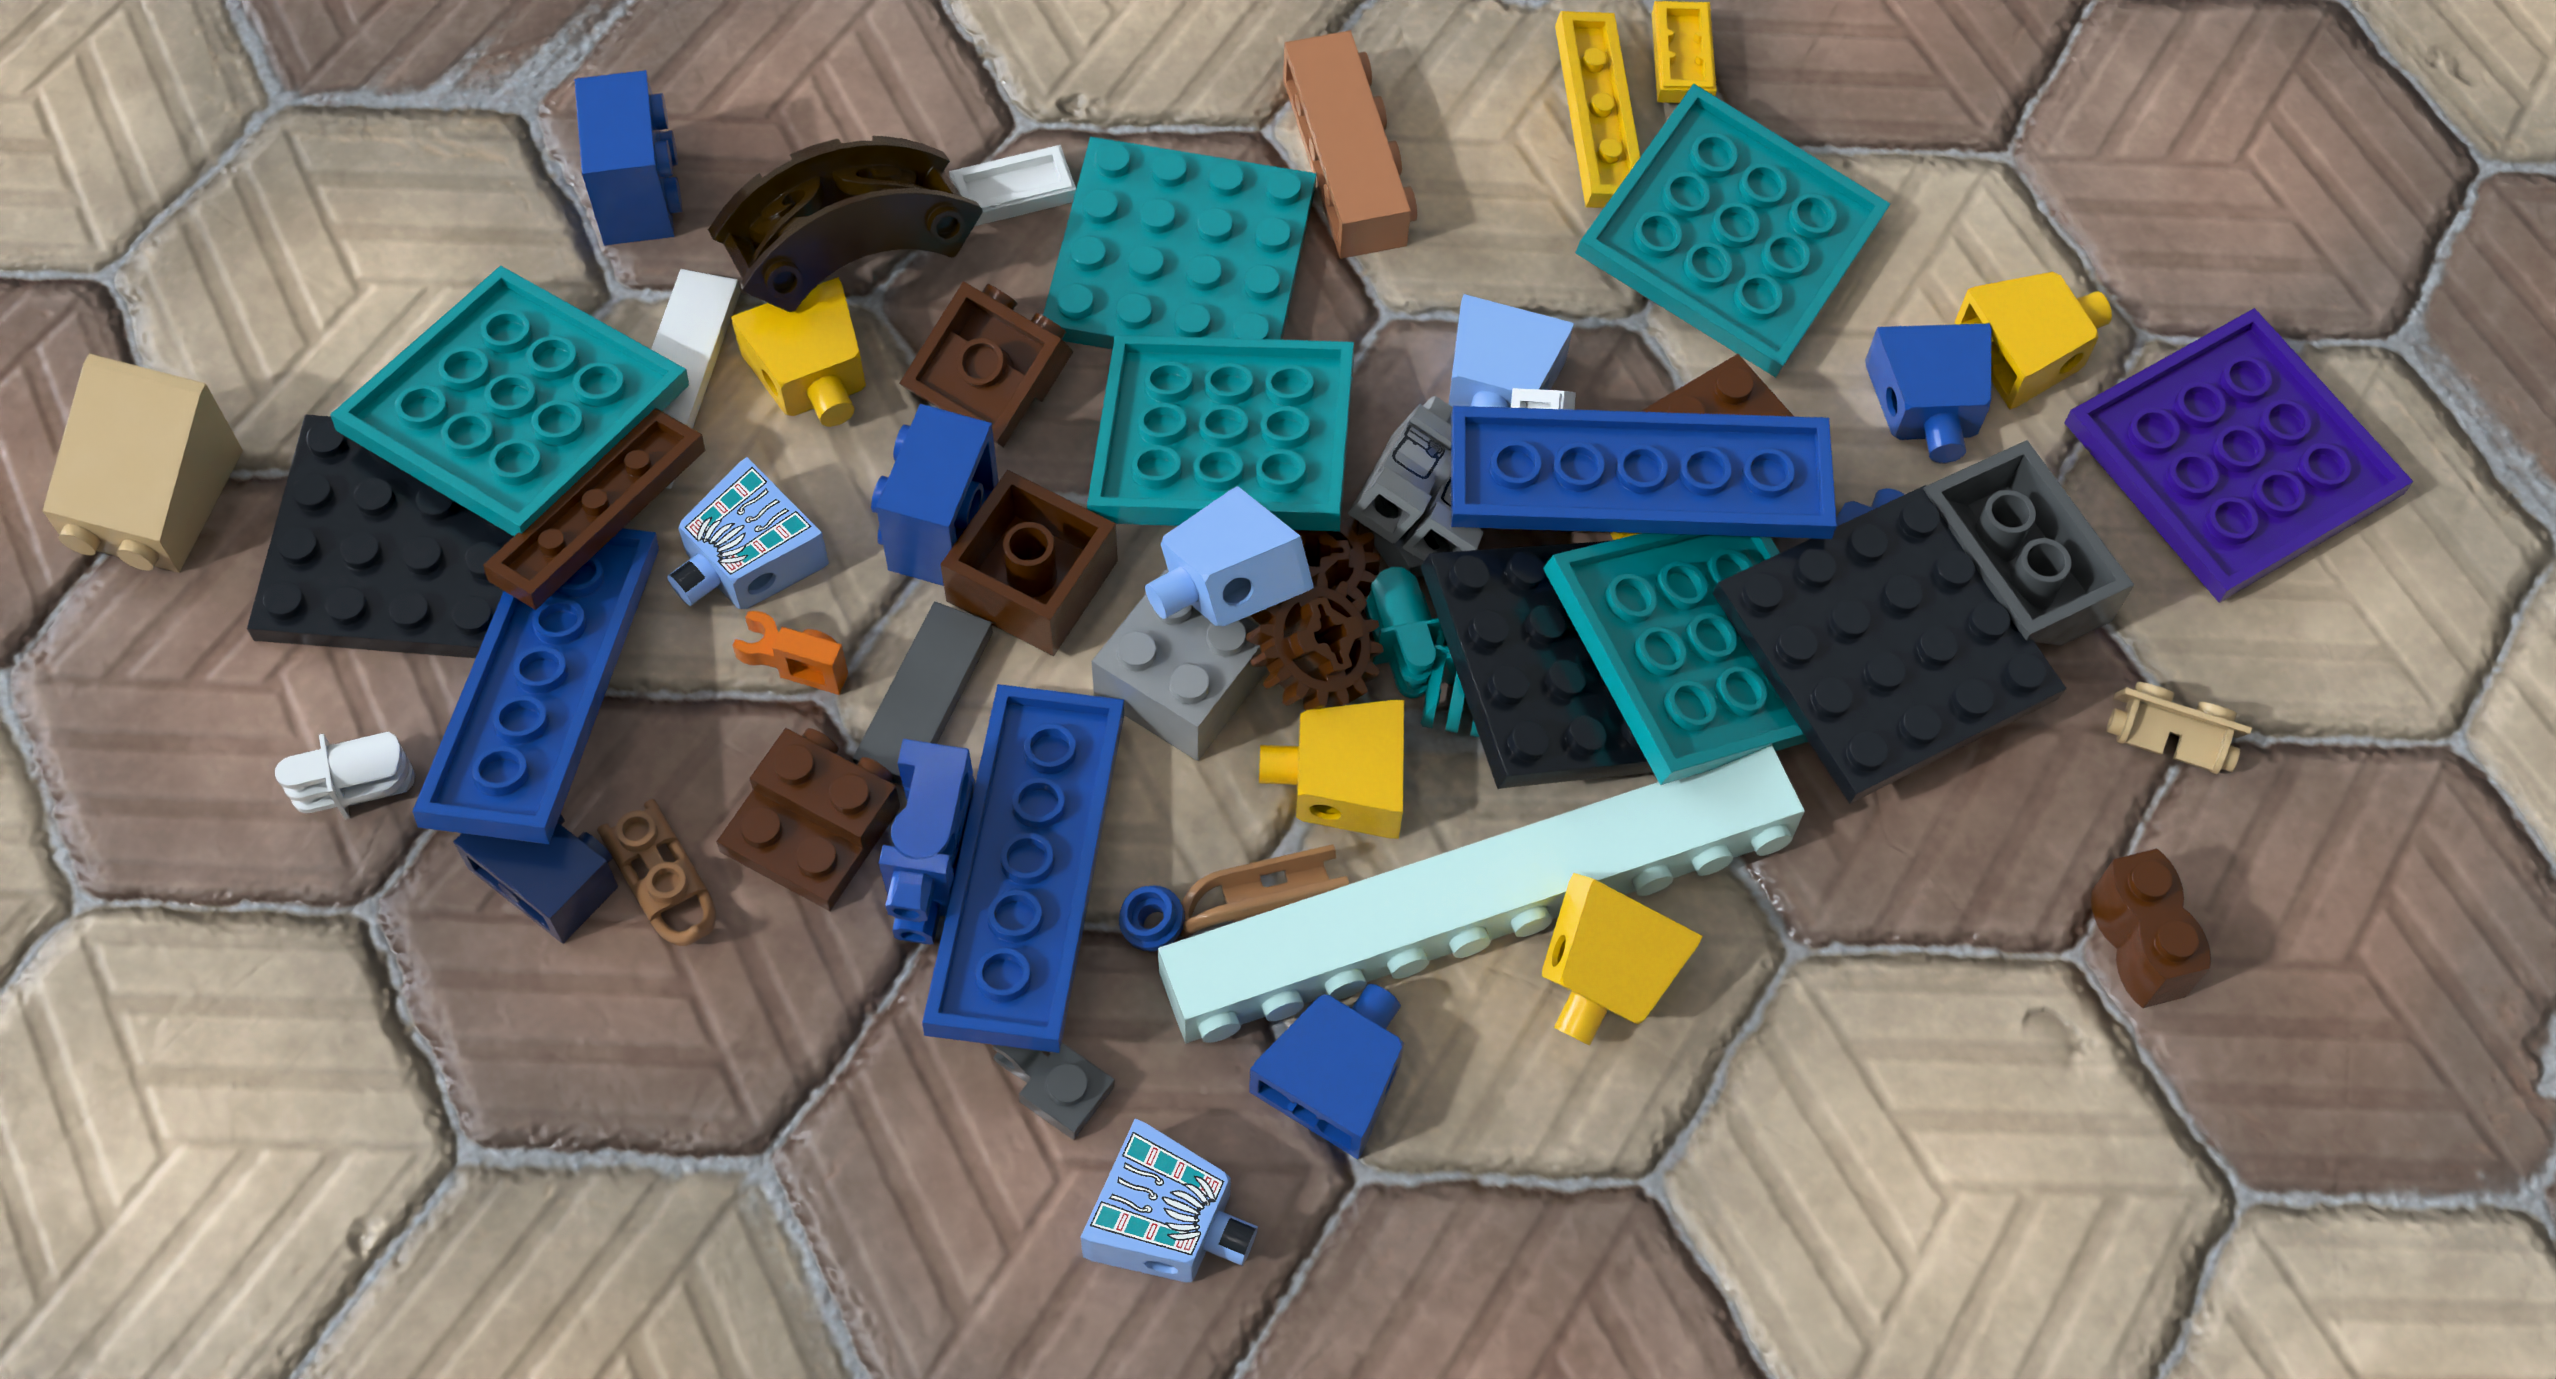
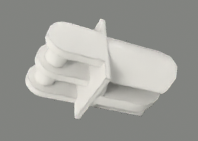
[275,732,415,820]

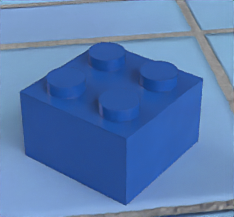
[574,70,682,246]
[871,404,999,586]

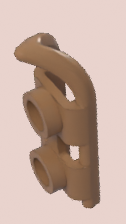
[597,799,716,946]
[1180,844,1349,937]

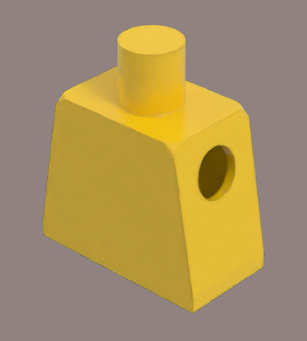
[1954,272,2112,410]
[731,277,866,427]
[1259,700,1404,839]
[1542,873,1703,1046]

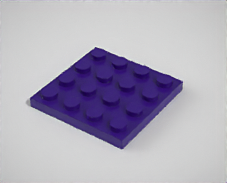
[2064,308,2413,603]

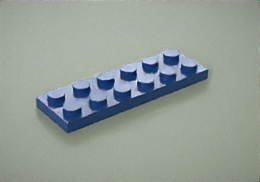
[1451,406,1837,539]
[412,528,659,844]
[922,684,1125,1053]

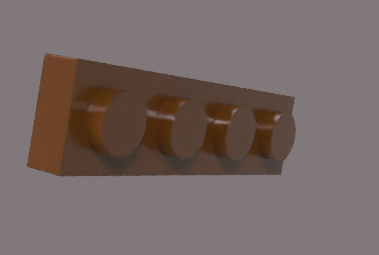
[483,408,706,610]

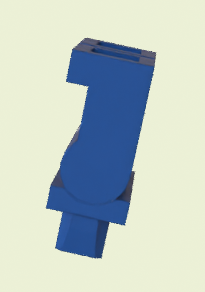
[878,739,975,945]

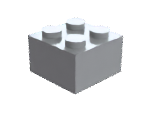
[1091,569,1268,761]

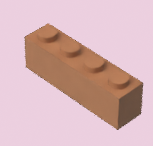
[1283,30,1417,259]

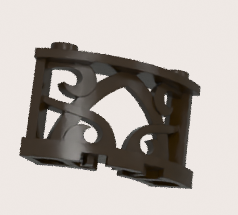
[708,136,983,312]

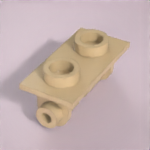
[2106,682,2252,774]

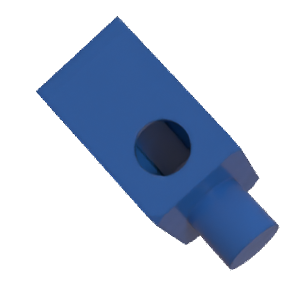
[1865,323,1991,463]
[1249,984,1404,1160]

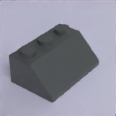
[1923,440,2134,646]

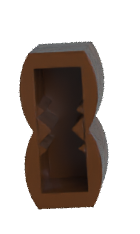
[2091,848,2211,1008]

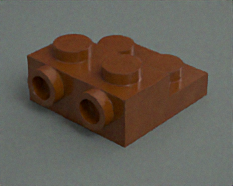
[899,281,1074,448]
[716,728,901,911]

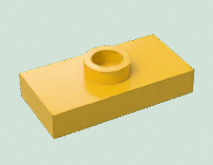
[1652,1,1717,103]

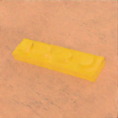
[1555,11,1640,208]

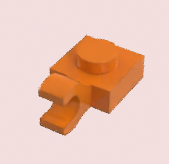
[732,611,849,695]

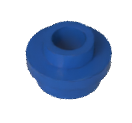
[1119,885,1185,951]

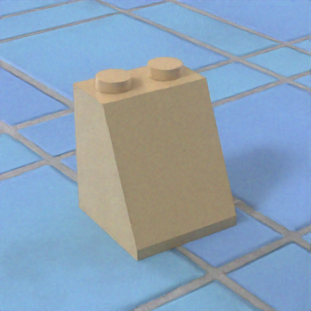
[42,353,243,573]

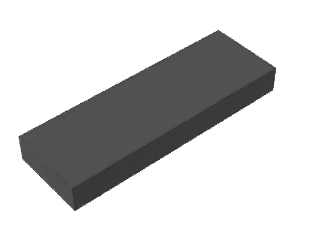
[853,601,993,786]

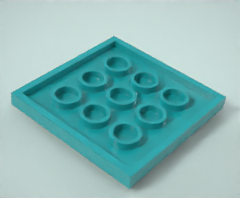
[1575,84,1891,378]
[1043,136,1317,349]
[330,265,689,536]
[1087,335,1354,531]
[1543,533,1809,785]

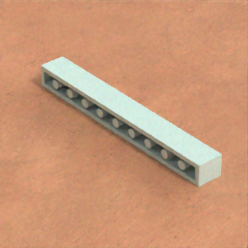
[1158,745,1805,1044]

